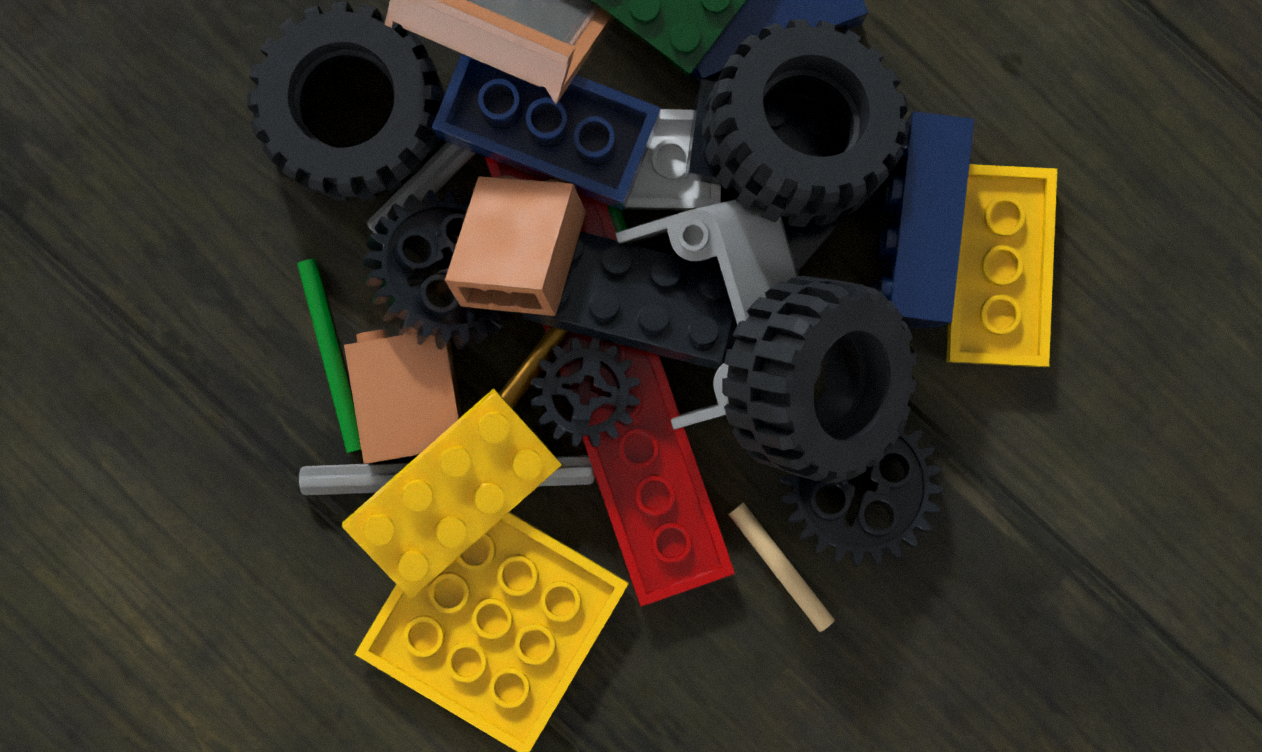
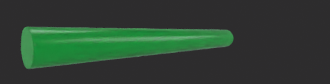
[297,259,361,453]

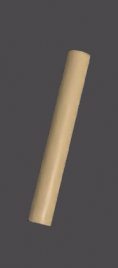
[728,502,835,632]

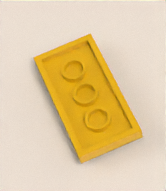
[946,164,1057,367]
[342,388,562,599]

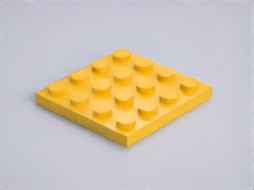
[354,512,629,752]

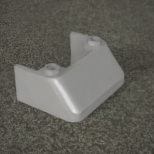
[616,199,824,430]

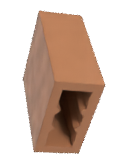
[445,175,586,316]
[344,327,463,464]

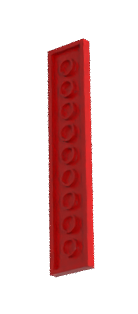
[485,157,735,607]

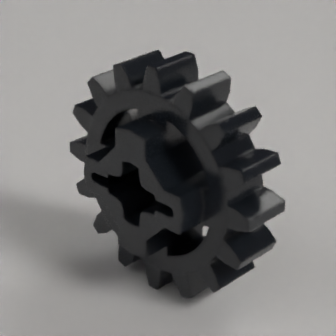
[530,338,640,448]

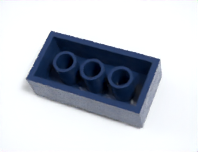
[432,54,661,211]
[872,111,974,329]

